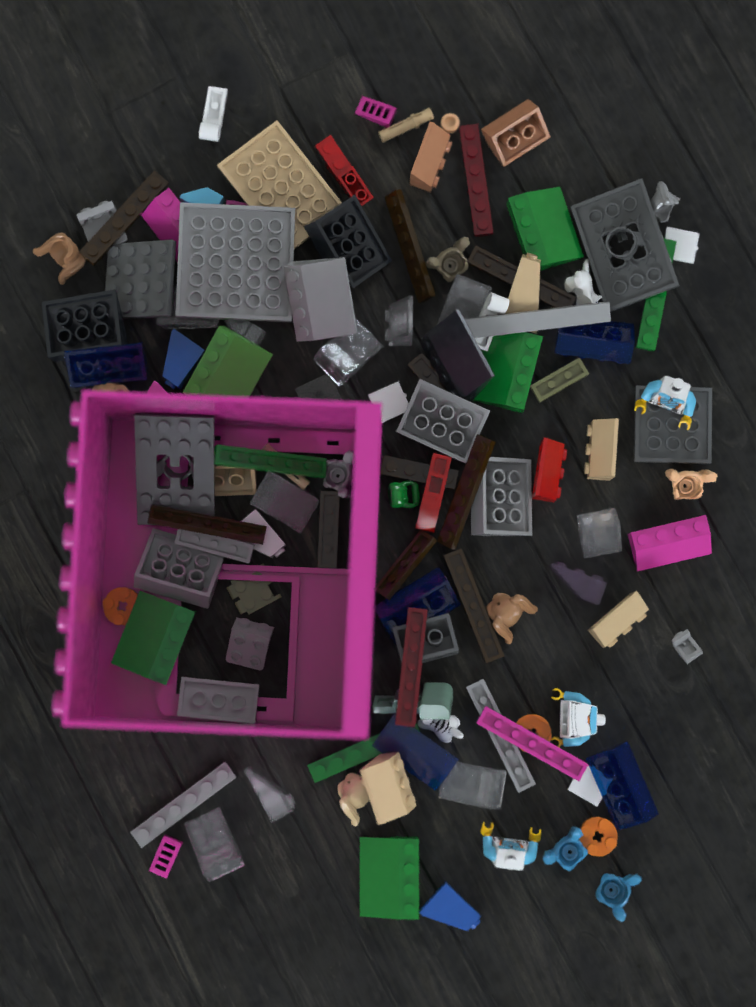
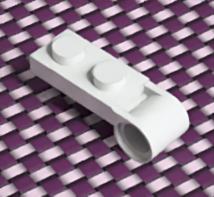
[199,86,228,142]
[475,292,509,351]

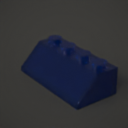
[555,321,635,364]
[64,343,148,388]
[373,567,461,645]
[372,714,459,791]
[586,741,659,831]

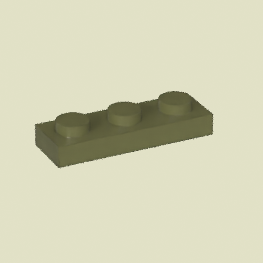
[530,357,589,403]

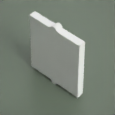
[665,227,699,264]
[368,382,409,423]
[567,765,613,806]

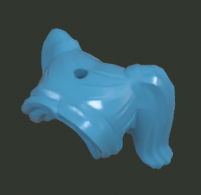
[543,826,588,871]
[596,873,641,922]

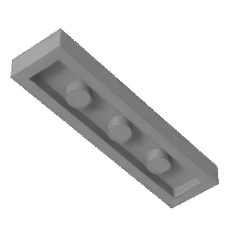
[174,529,255,563]

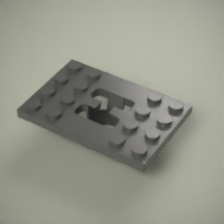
[571,178,680,312]
[134,413,215,525]

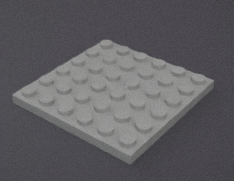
[176,202,295,322]

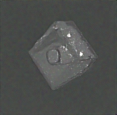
[577,508,622,558]

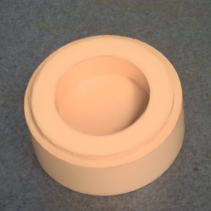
[441,113,460,133]

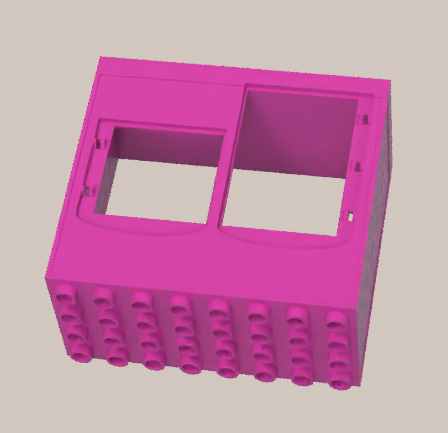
[53,390,382,739]

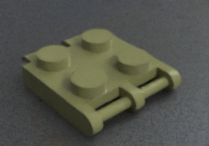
[227,563,281,615]

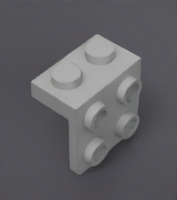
[76,201,128,244]
[226,618,274,670]

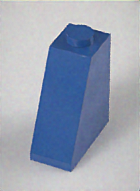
[163,329,205,390]
[419,881,481,931]

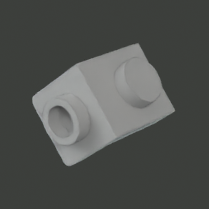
[672,629,703,664]

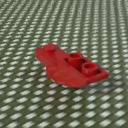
[315,135,374,206]
[416,453,452,533]

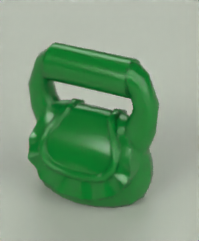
[388,480,420,508]

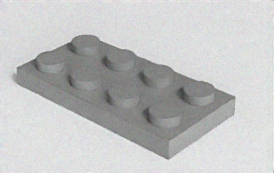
[177,677,260,724]

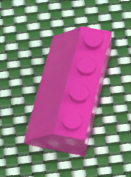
[141,188,180,263]
[628,515,712,571]

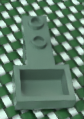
[373,682,454,720]

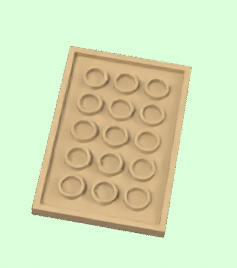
[217,120,341,249]

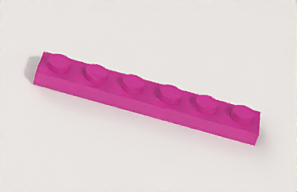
[476,706,589,781]

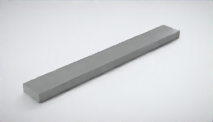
[465,301,611,338]

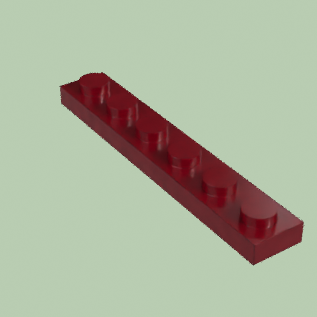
[459,124,493,237]
[395,607,428,728]

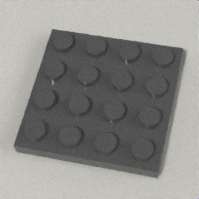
[105,240,176,319]
[634,385,712,464]

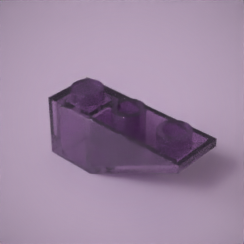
[549,561,607,605]

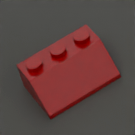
[532,438,567,502]

